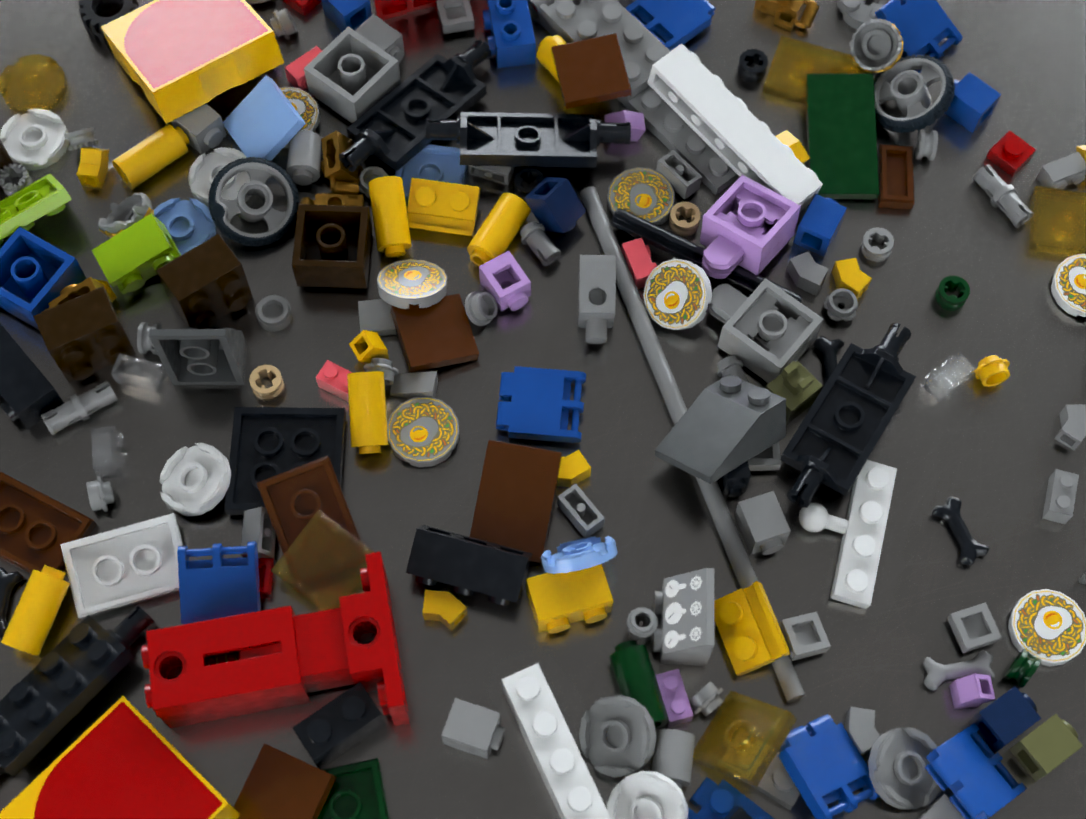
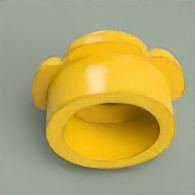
[975,355,1010,387]

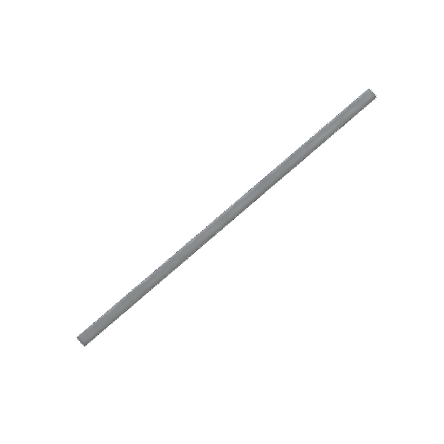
[580,186,805,702]

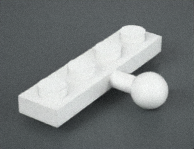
[799,460,897,609]

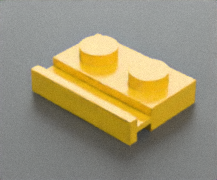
[407,177,481,237]
[714,581,791,676]

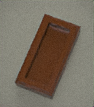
[877,144,915,210]

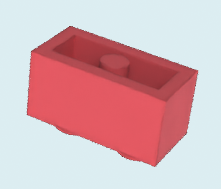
[284,46,322,90]
[621,238,657,289]
[315,360,353,403]

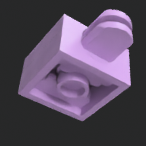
[700,175,801,279]

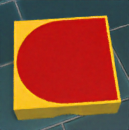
[101,0,284,124]
[0,696,240,819]

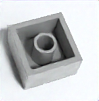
[304,26,401,123]

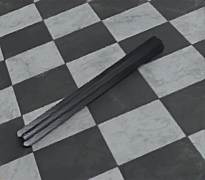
[611,209,802,303]

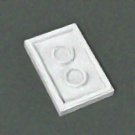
[60,513,183,619]

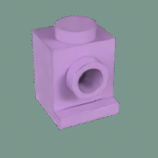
[479,251,531,311]

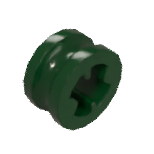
[935,275,970,311]
[1004,649,1041,689]

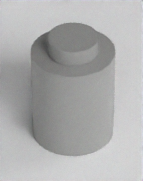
[286,130,323,185]
[651,729,695,790]

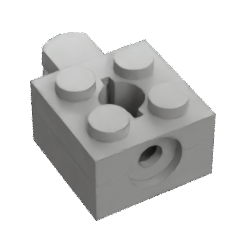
[708,278,824,383]

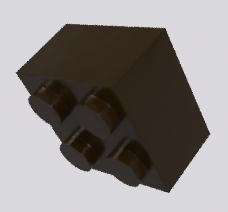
[292,204,373,289]
[156,234,253,329]
[33,286,136,383]

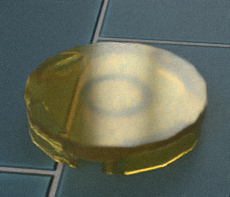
[0,54,68,114]

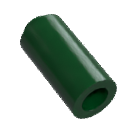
[609,640,669,729]

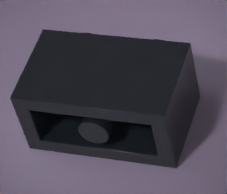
[292,682,386,769]

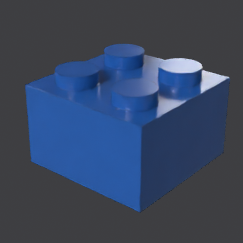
[0,227,87,330]

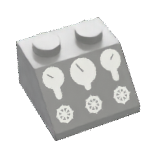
[653,568,714,666]

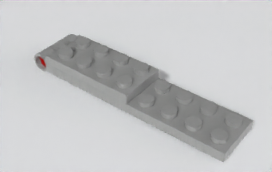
[527,0,739,195]

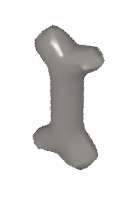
[923,650,995,691]

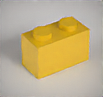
[526,564,613,634]

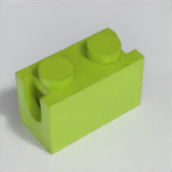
[91,213,181,294]

